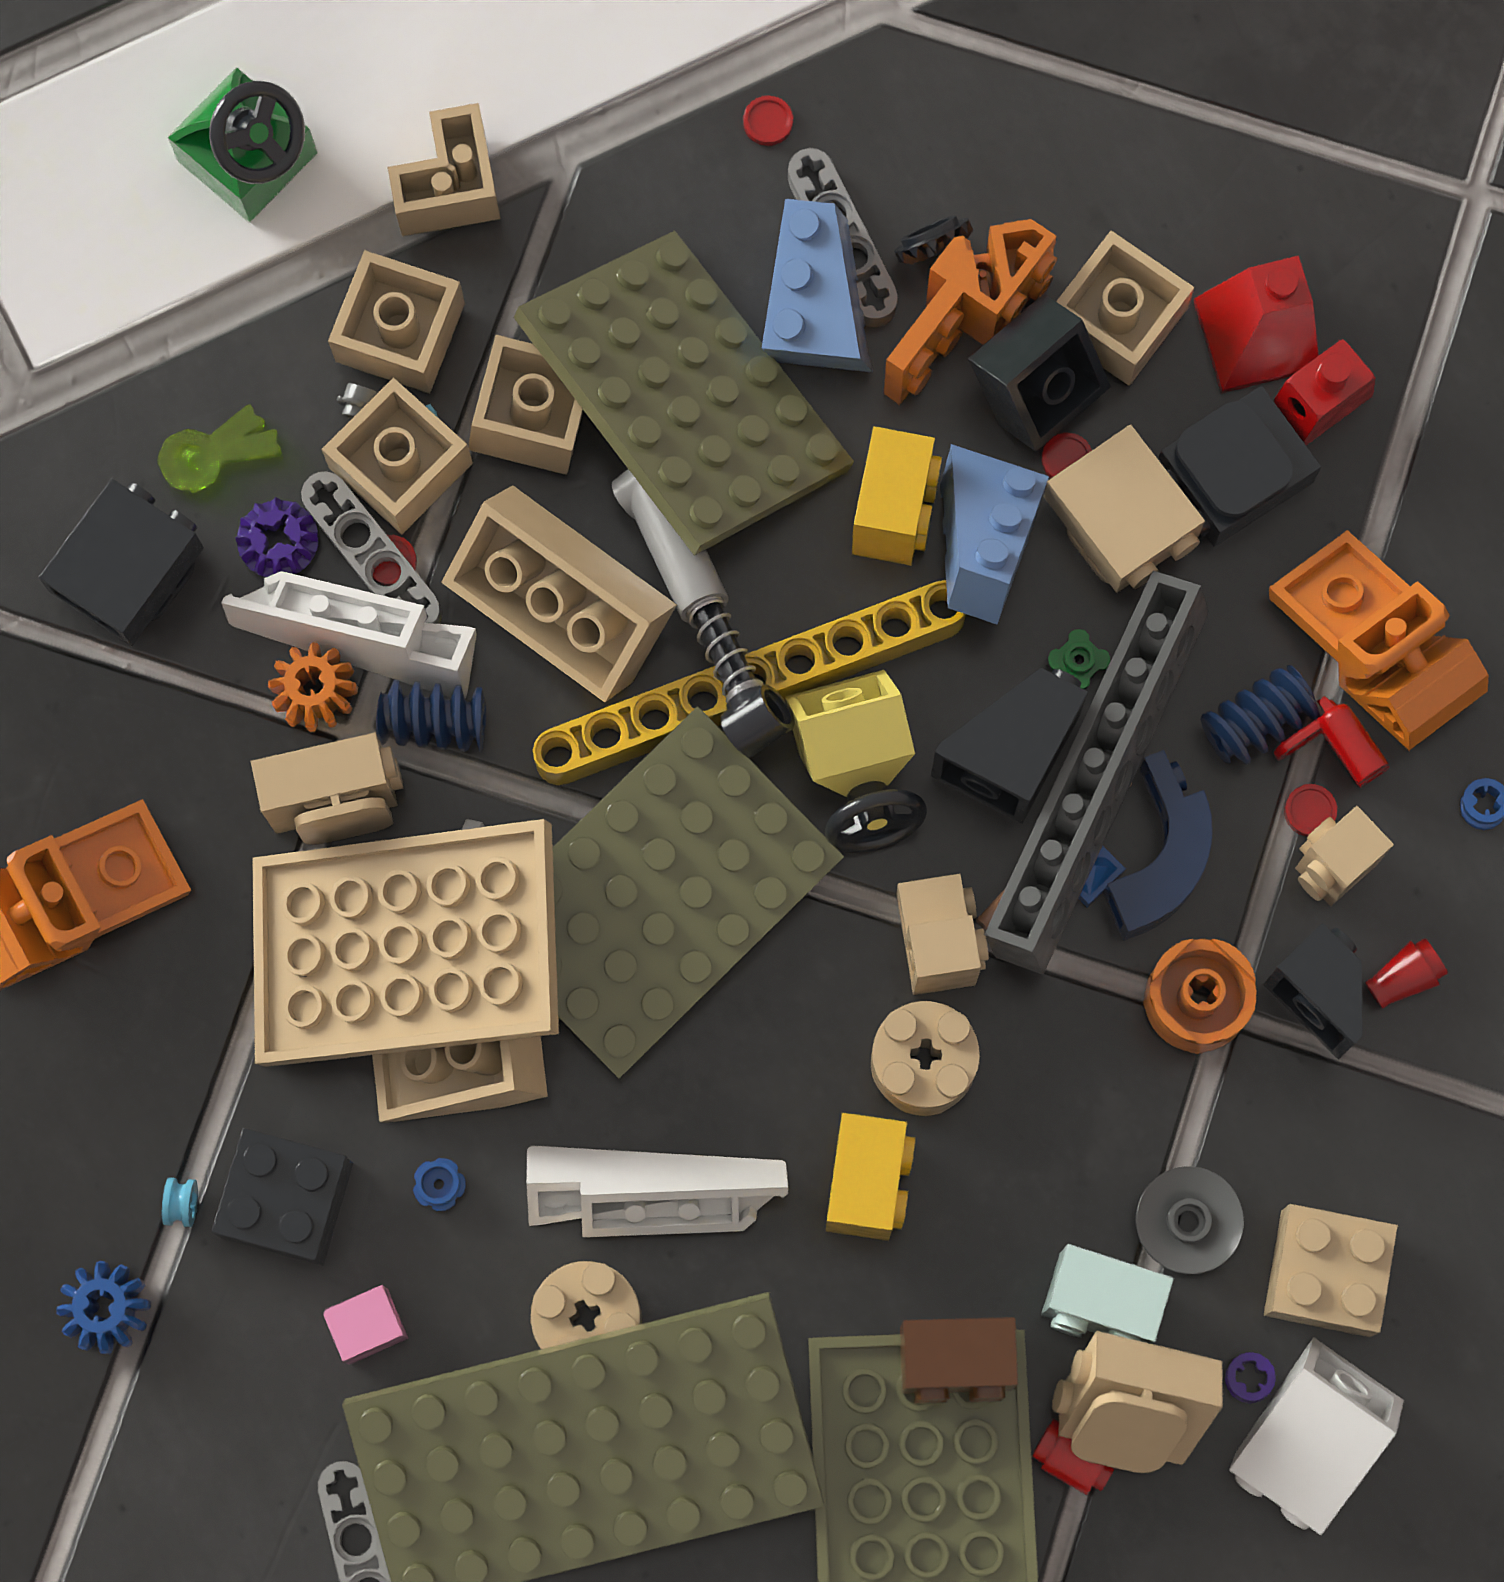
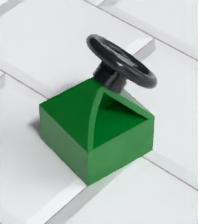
[168,67,318,223]

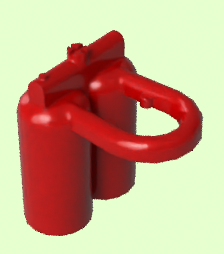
[1274,696,1390,788]

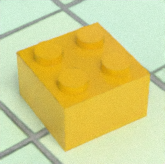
[852,426,942,566]
[826,1113,915,1241]

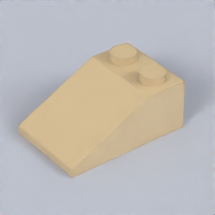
[372,1036,548,1123]

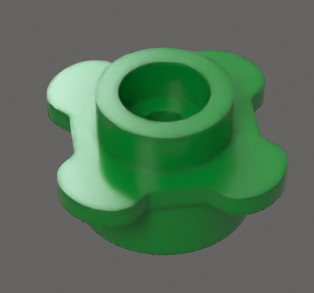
[1048,629,1110,689]

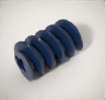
[1200,665,1320,765]
[376,680,487,753]

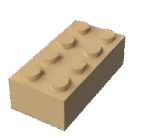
[441,485,677,702]

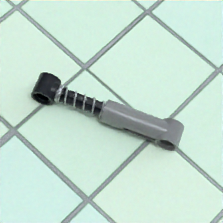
[612,469,795,757]

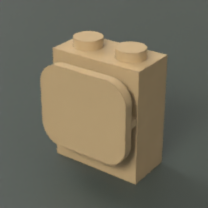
[1044,424,1205,593]
[251,733,403,845]
[1053,1331,1222,1473]

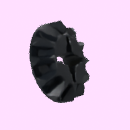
[894,215,973,264]

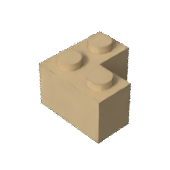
[387,103,500,237]
[896,874,989,995]

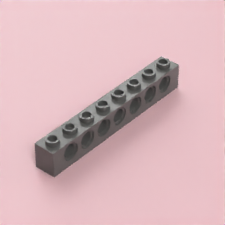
[984,571,1209,975]

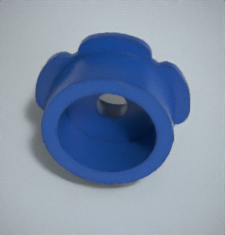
[413,1158,466,1211]

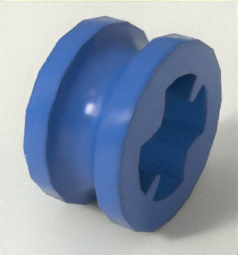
[1460,778,1504,830]

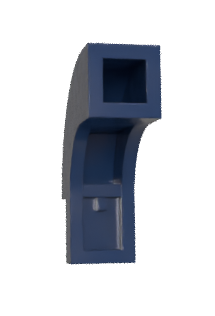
[1103,750,1212,941]

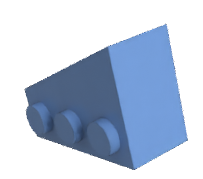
[762,199,873,372]
[940,444,1049,624]

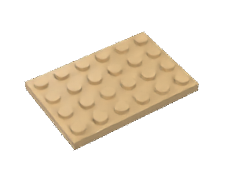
[253,819,559,1067]

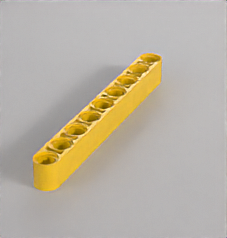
[533,580,966,785]

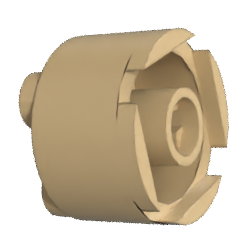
[871,1001,980,1116]
[531,1261,642,1349]

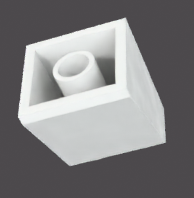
[1229,1337,1404,1535]

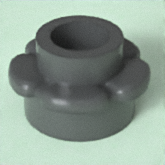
[337,383,378,420]

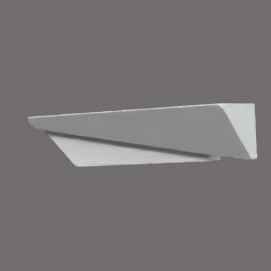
[221,571,477,698]
[527,1146,788,1237]

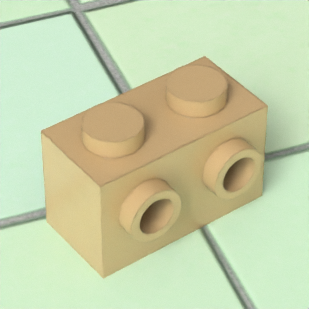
[1295,806,1394,906]

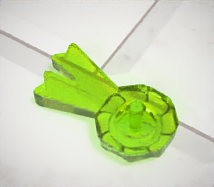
[157,404,282,493]

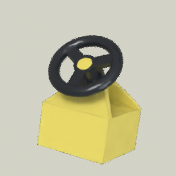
[785,670,927,853]

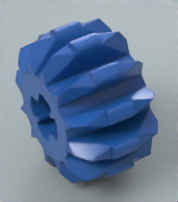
[57,1261,151,1354]

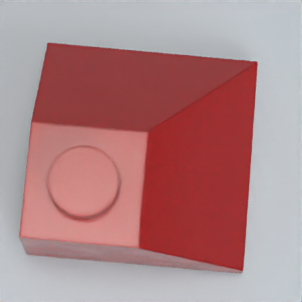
[1194,256,1319,394]

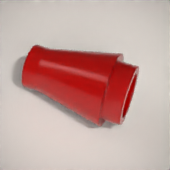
[1365,938,1448,1009]

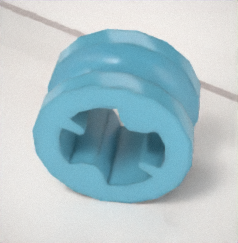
[162,1177,198,1227]

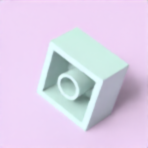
[1041,1244,1173,1344]

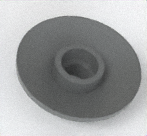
[1136,1166,1244,1274]

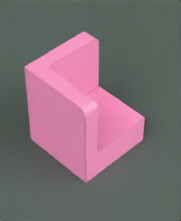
[324,1285,408,1364]

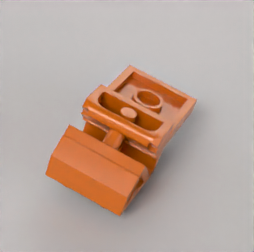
[884,219,1057,405]
[1269,530,1489,750]
[0,799,191,990]

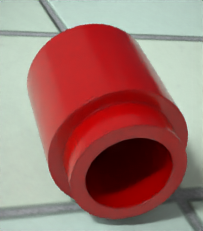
[1032,1419,1115,1495]

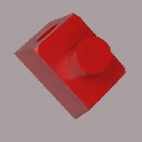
[1273,339,1376,445]

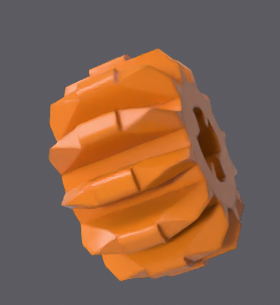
[268,642,358,732]

